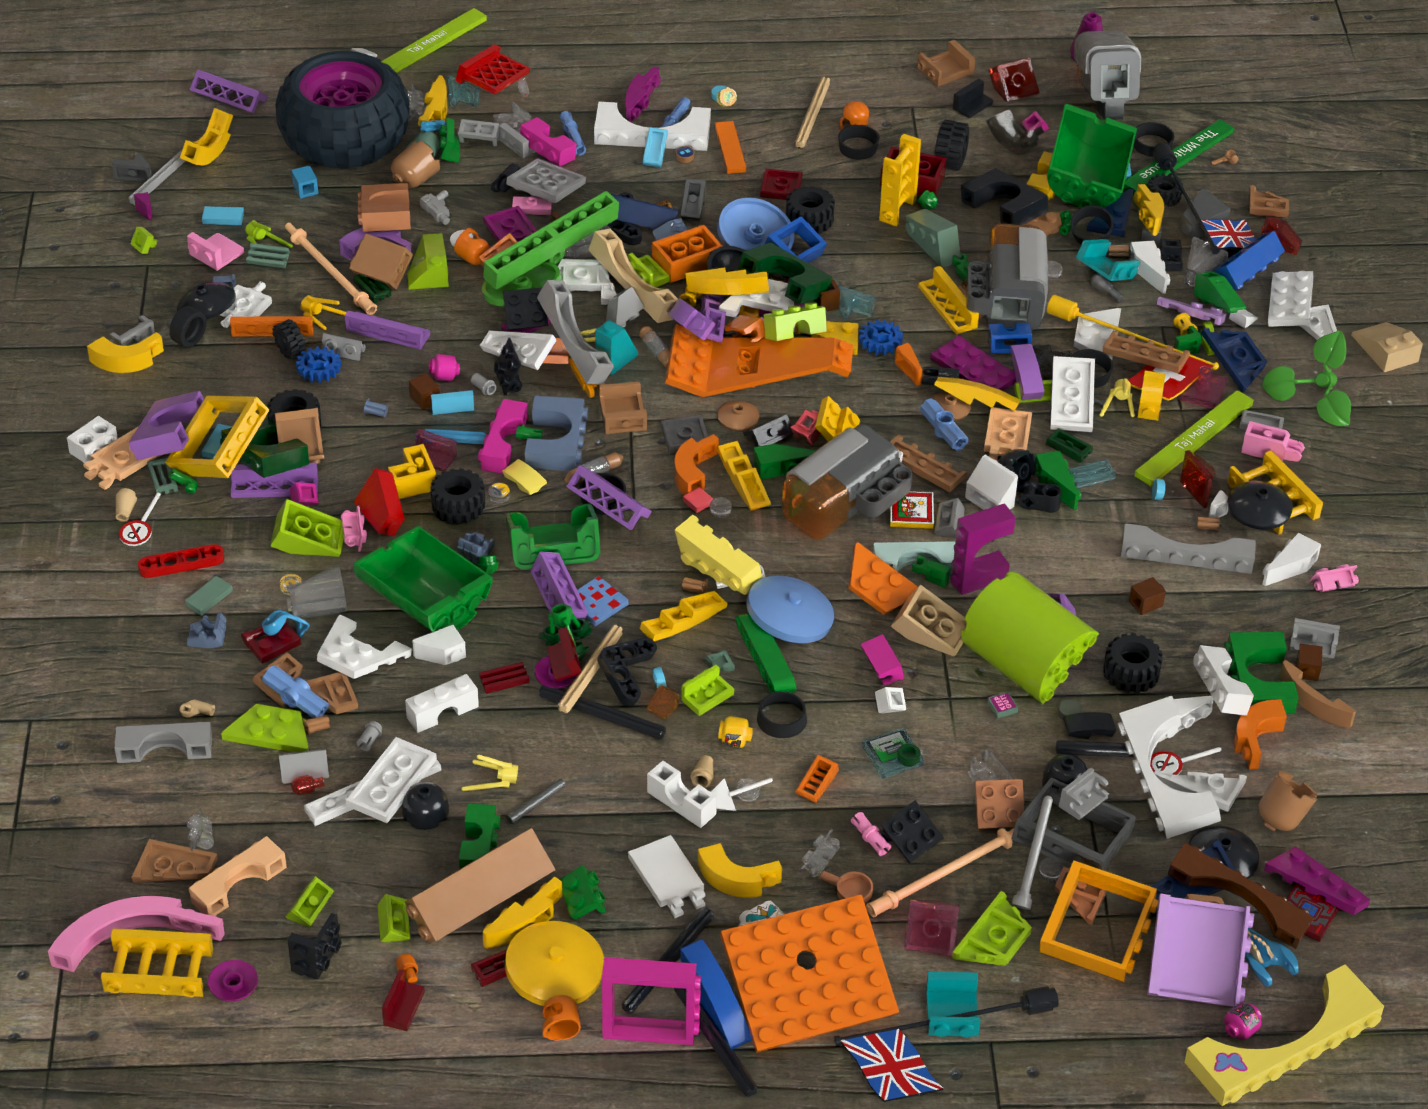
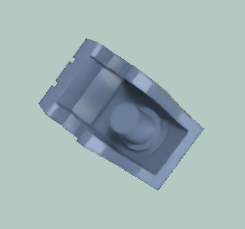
[652,219,688,241]
[457,532,494,564]
[187,612,227,648]

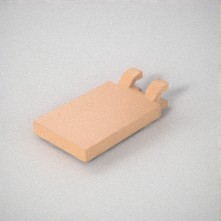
[984,407,1032,461]
[83,427,162,490]

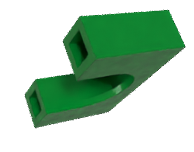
[1224,632,1299,714]

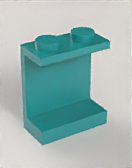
[1076,239,1140,281]
[926,971,981,1037]

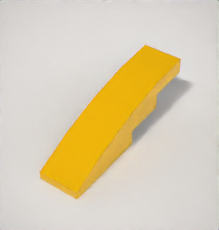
[685,268,769,295]
[934,377,1020,411]
[717,441,771,511]
[639,591,728,641]

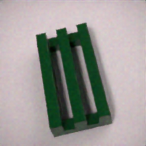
[353,274,391,304]
[1046,428,1093,463]

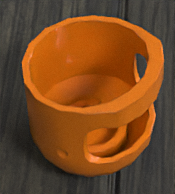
[839,101,870,131]
[454,228,490,265]
[542,995,581,1041]

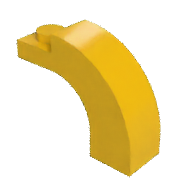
[180,108,233,166]
[87,332,164,373]
[698,843,782,898]

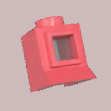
[790,410,821,446]

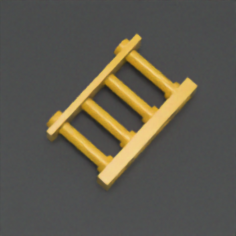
[879,134,921,226]
[1227,451,1323,535]
[101,928,213,997]

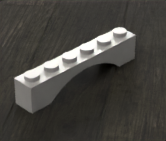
[537,280,614,384]
[1121,524,1256,574]

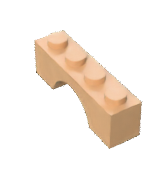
[189,836,287,916]

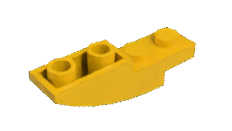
[418,75,448,128]
[1133,184,1164,236]
[483,877,562,949]

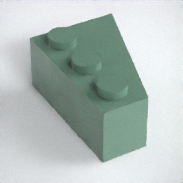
[905,209,961,268]

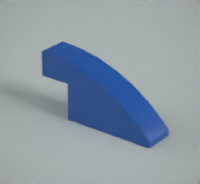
[681,939,752,1050]

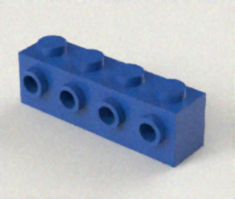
[1213,231,1285,290]

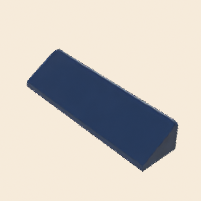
[609,193,679,229]

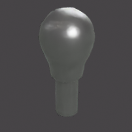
[1090,273,1123,302]

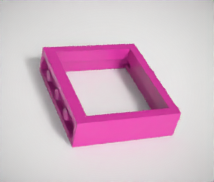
[602,957,701,1045]

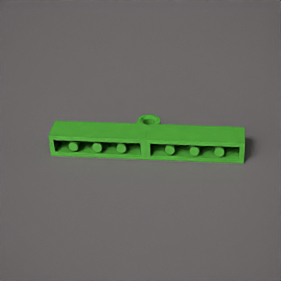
[483,191,619,290]

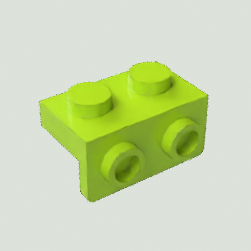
[628,253,670,287]
[681,665,734,716]

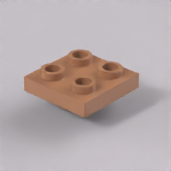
[974,779,1024,829]

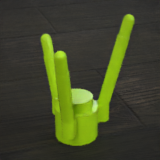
[245,220,293,259]

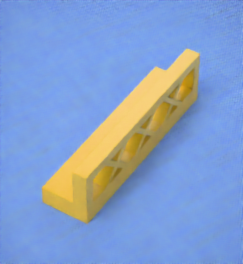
[918,266,979,335]

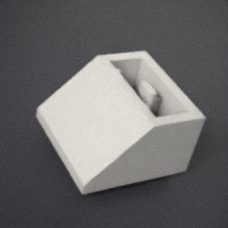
[965,454,1018,510]

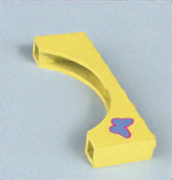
[1184,964,1384,1106]

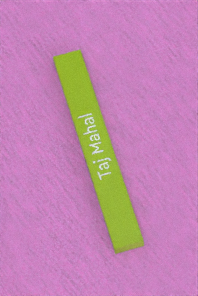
[381,8,487,73]
[1134,390,1254,486]

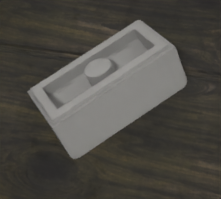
[934,498,965,538]

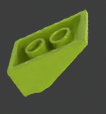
[270,499,344,557]

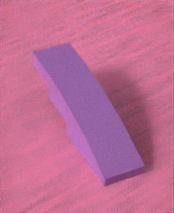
[701,294,726,343]

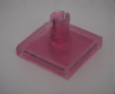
[1177,366,1228,409]

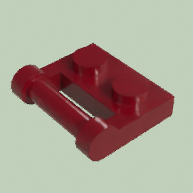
[241,621,301,664]

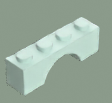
[873,541,955,576]

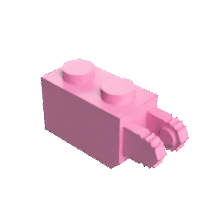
[1241,421,1305,462]

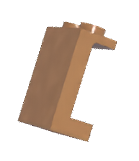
[917,40,976,87]
[349,233,413,290]
[599,382,647,434]
[275,408,325,464]

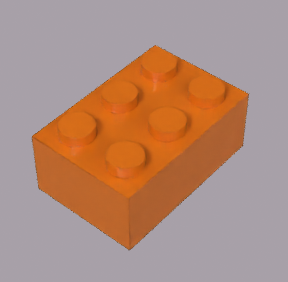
[652,225,723,283]

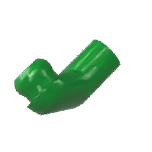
[1059,210,1072,235]
[168,468,198,494]

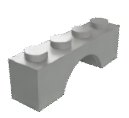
[115,722,212,763]

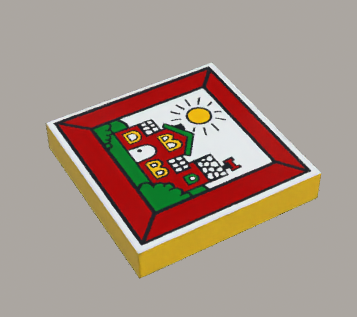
[890,492,934,529]

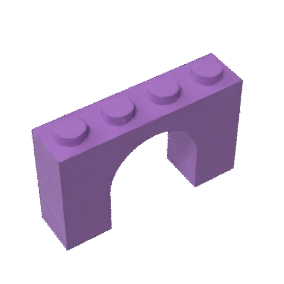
[129,391,204,460]

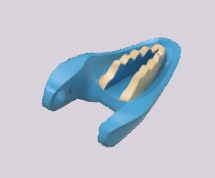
[1245,928,1299,987]

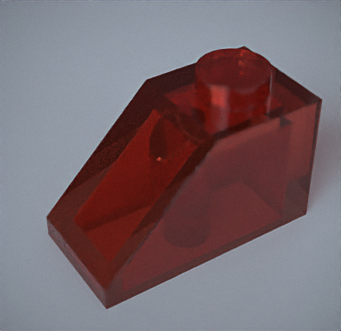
[1261,216,1302,255]

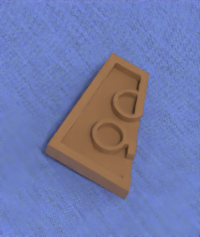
[131,839,218,883]

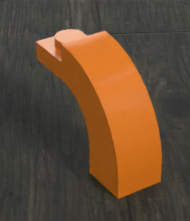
[674,434,719,495]
[1234,699,1287,770]

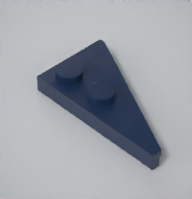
[1087,189,1134,237]

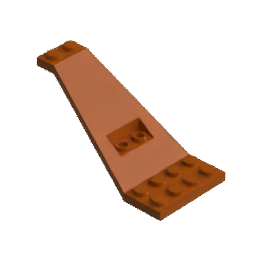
[665,324,853,398]

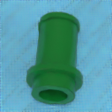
[516,424,543,441]

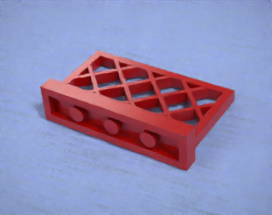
[455,44,531,95]

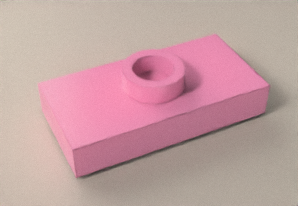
[512,196,552,215]

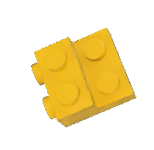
[815,396,860,442]

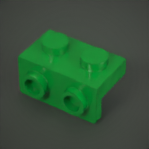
[439,118,460,163]
[559,865,606,921]

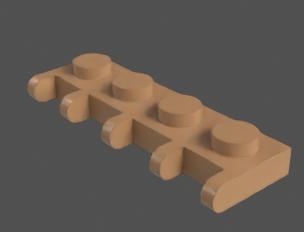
[1103,331,1190,373]
[890,435,968,493]

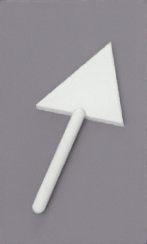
[711,778,773,811]

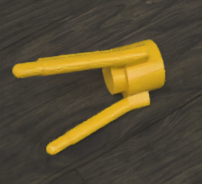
[301,295,347,330]

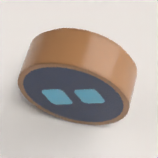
[676,146,695,163]

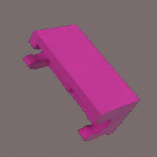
[860,634,904,685]

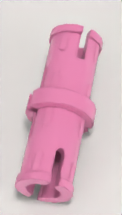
[851,812,891,856]

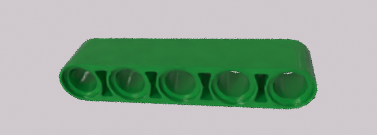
[736,612,796,694]

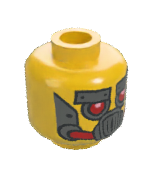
[718,716,753,748]

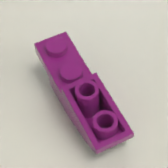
[625,66,661,123]

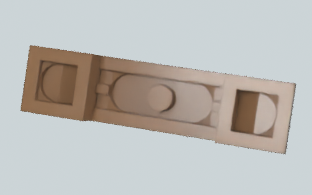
[1280,660,1356,728]

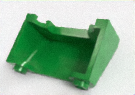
[505,503,600,569]

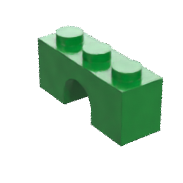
[459,803,501,869]

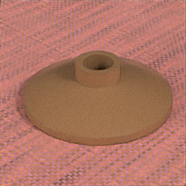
[932,391,971,421]
[718,401,759,431]

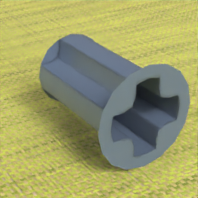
[213,274,236,288]
[364,398,388,417]

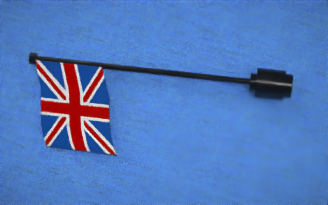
[1153,143,1256,254]
[834,986,1059,1102]

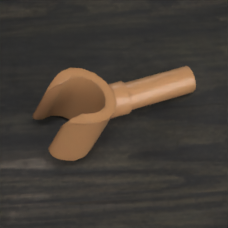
[1211,149,1239,166]

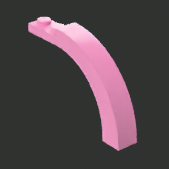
[48,896,225,972]

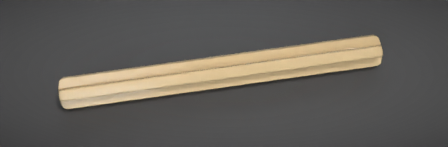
[795,77,830,148]
[558,625,623,713]

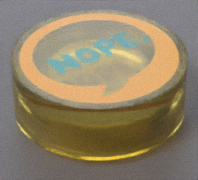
[717,88,737,107]

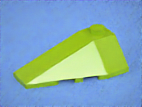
[407,233,449,290]

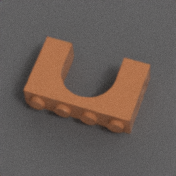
[358,183,411,232]

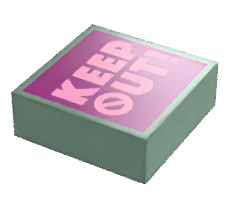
[987,692,1018,719]

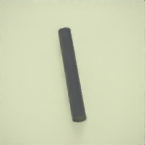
[506,779,566,824]

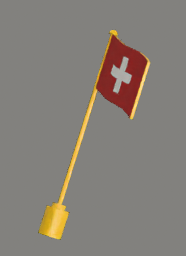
[1047,294,1219,401]

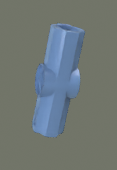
[920,398,968,451]
[262,665,329,718]

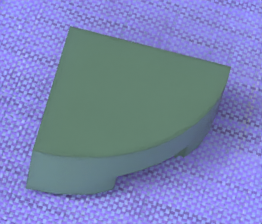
[705,650,735,672]

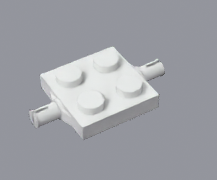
[220,281,272,328]

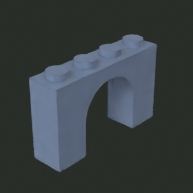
[525,396,588,471]

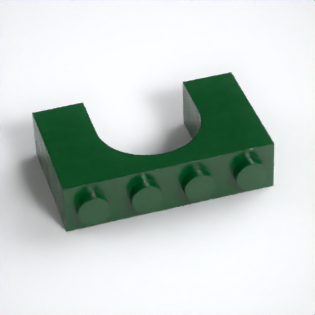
[738,242,833,305]
[220,418,309,478]

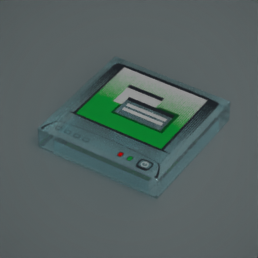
[862,728,924,779]

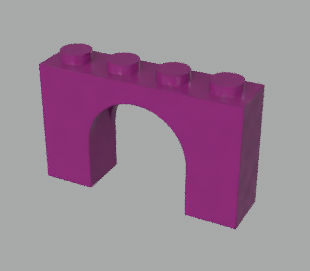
[950,503,1016,595]

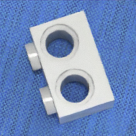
[67,416,118,463]

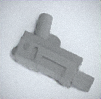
[420,190,450,225]

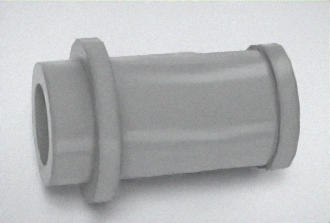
[471,373,496,395]
[356,721,382,751]

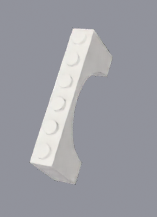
[594,102,711,151]
[1117,696,1221,839]

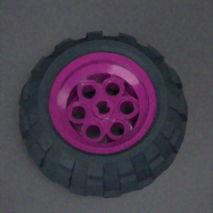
[275,51,410,169]

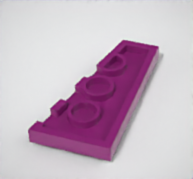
[1264,846,1370,916]

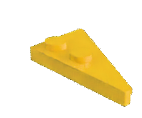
[793,321,858,355]

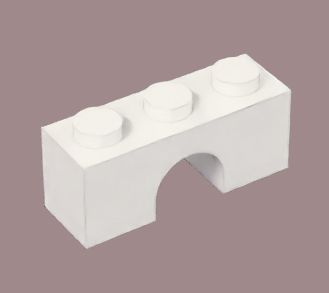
[405,674,479,733]
[647,761,717,828]

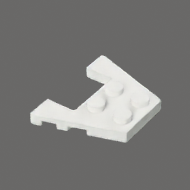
[558,259,617,305]
[719,279,796,331]
[317,615,412,679]

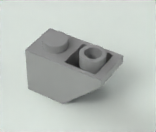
[606,287,645,327]

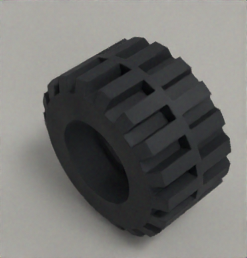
[934,119,970,171]
[786,186,835,234]
[267,389,322,438]
[430,468,485,524]
[1103,633,1163,693]

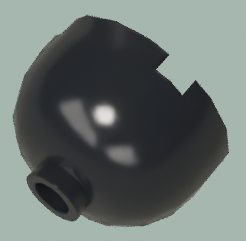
[998,449,1036,492]
[1042,754,1088,789]
[402,782,449,830]

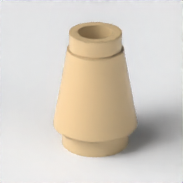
[115,488,137,522]
[690,755,713,788]

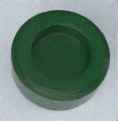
[897,744,921,767]

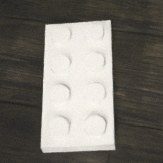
[1268,271,1313,327]
[1050,356,1095,432]
[346,737,437,823]

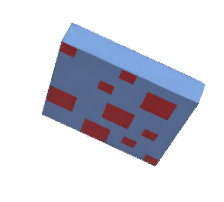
[577,576,628,626]

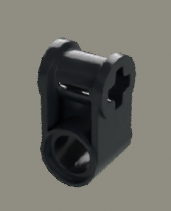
[1019,481,1061,513]

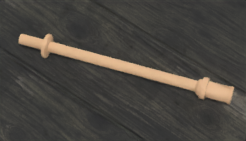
[285,223,377,315]
[866,828,1014,917]

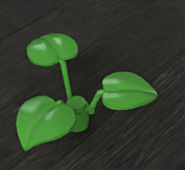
[1262,331,1351,426]

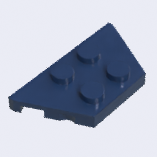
[1201,328,1268,392]

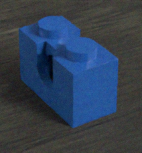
[988,323,1032,353]

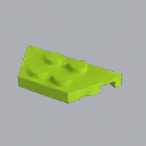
[221,704,309,752]
[952,891,1032,966]

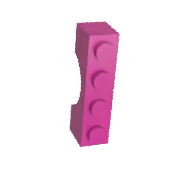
[478,399,528,474]

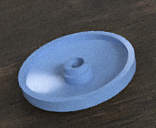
[717,198,794,251]
[746,576,834,643]

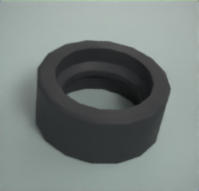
[169,306,207,347]

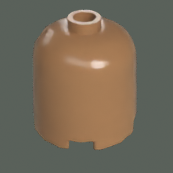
[391,141,440,189]
[1258,771,1317,831]

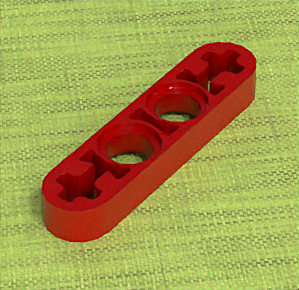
[138,544,224,578]

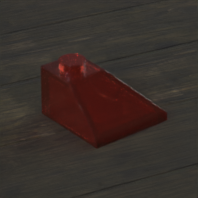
[989,57,1040,102]
[1180,450,1216,508]

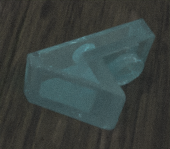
[448,76,480,107]
[838,285,875,320]

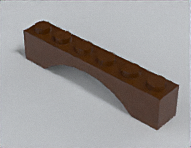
[1167,843,1314,949]

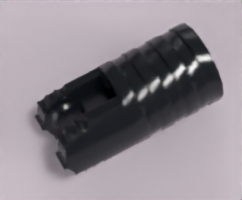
[491,163,521,192]
[921,367,960,385]

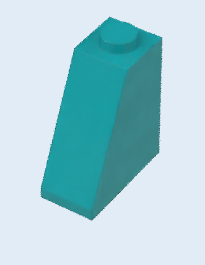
[595,320,638,376]

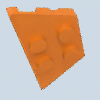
[848,542,918,615]

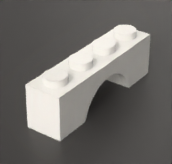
[1193,645,1254,715]

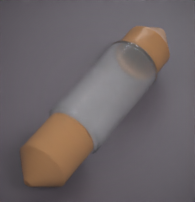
[639,326,670,369]
[564,452,623,483]

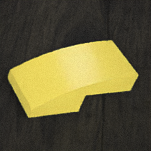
[502,459,547,495]

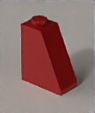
[354,468,405,536]

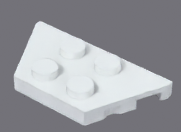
[1074,308,1121,360]

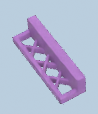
[190,69,268,114]
[345,311,430,350]
[231,463,319,498]
[566,465,652,530]
[530,552,588,629]

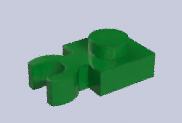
[952,253,973,283]

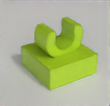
[130,227,158,254]

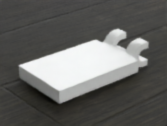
[628,835,705,918]

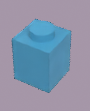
[291,166,318,199]

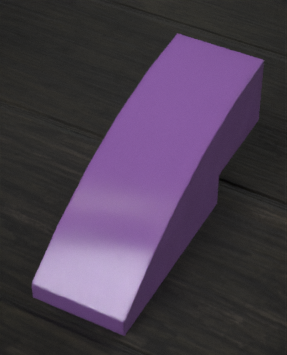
[1010,344,1044,400]

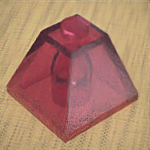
[904,900,960,956]

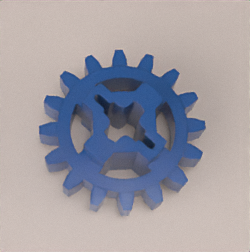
[859,319,903,355]
[296,346,341,383]

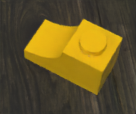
[1137,371,1166,421]

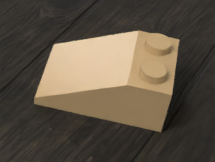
[1351,322,1423,372]
[890,585,967,656]

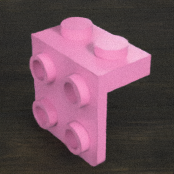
[187,232,244,271]

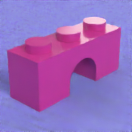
[520,117,577,167]

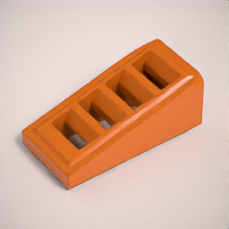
[895,343,922,386]
[795,755,839,803]

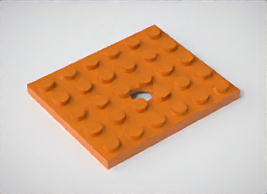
[720,894,899,1053]

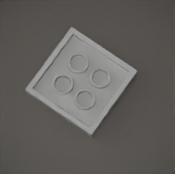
[506,158,586,203]

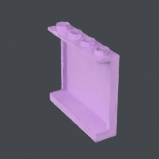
[1147,894,1254,1007]

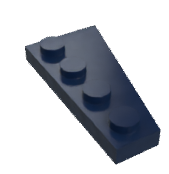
[1150,839,1235,917]

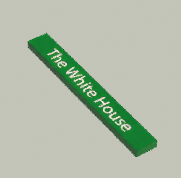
[1123,119,1234,195]

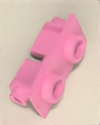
[341,506,367,552]
[1309,564,1359,592]

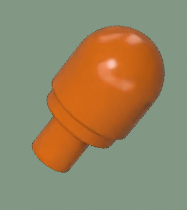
[396,953,418,984]

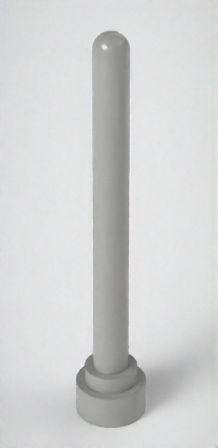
[1011,796,1053,910]

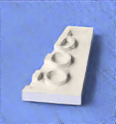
[480,331,556,370]

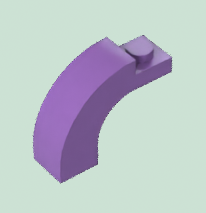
[339,228,411,260]
[668,298,716,340]

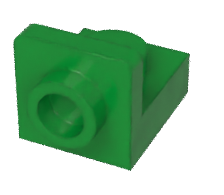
[1174,326,1202,354]

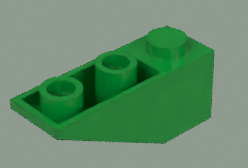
[1194,271,1246,313]
[753,444,816,479]
[1035,451,1081,510]

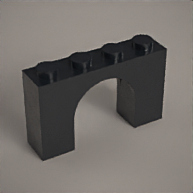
[961,168,1048,230]

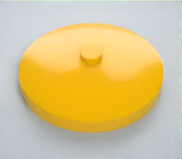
[505,921,604,1006]

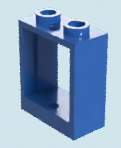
[765,217,827,263]

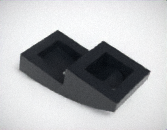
[1161,239,1183,271]
[1063,712,1116,739]

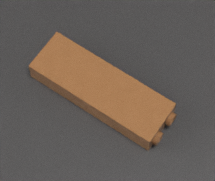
[405,828,555,944]

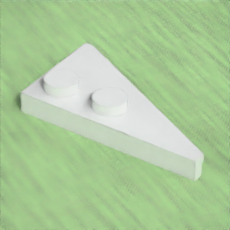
[1299,304,1337,340]
[1154,770,1247,812]

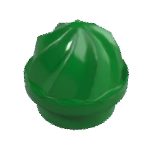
[918,190,938,210]
[477,555,499,575]

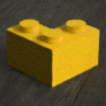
[388,444,436,499]

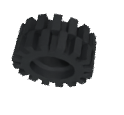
[1148,173,1183,207]
[272,319,306,359]

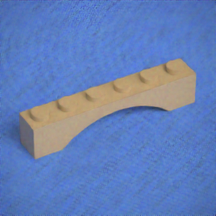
[589,229,678,323]

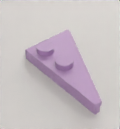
[1157,296,1227,325]

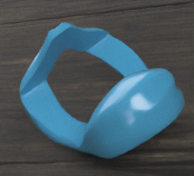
[262,610,310,637]

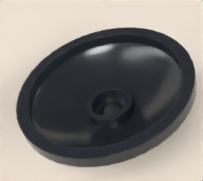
[706,246,746,272]
[177,282,236,320]
[1227,481,1293,530]
[1189,826,1259,879]

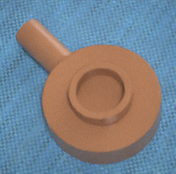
[820,871,873,904]

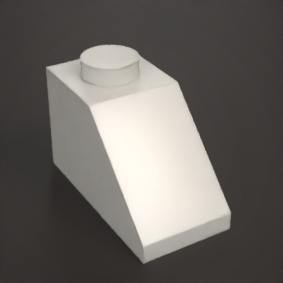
[412,625,466,665]

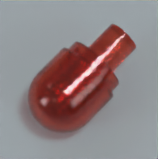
[291,775,325,795]

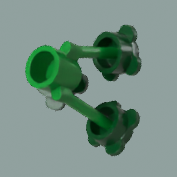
[539,604,592,660]

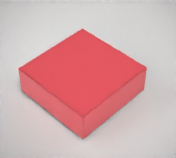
[683,487,713,513]

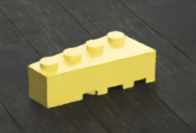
[675,515,762,595]

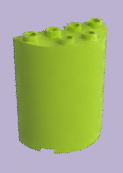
[961,572,1099,705]

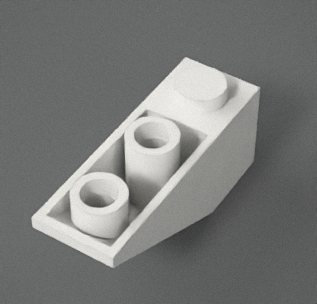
[1129,241,1170,294]
[1262,533,1321,586]
[1159,696,1214,742]

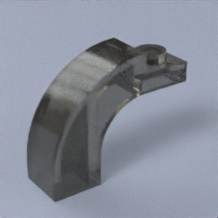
[986,109,1044,153]

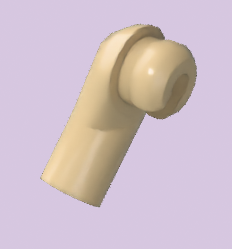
[179,699,215,718]

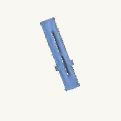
[660,97,691,128]
[560,111,586,156]

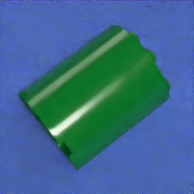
[1047,103,1137,208]
[353,526,493,632]

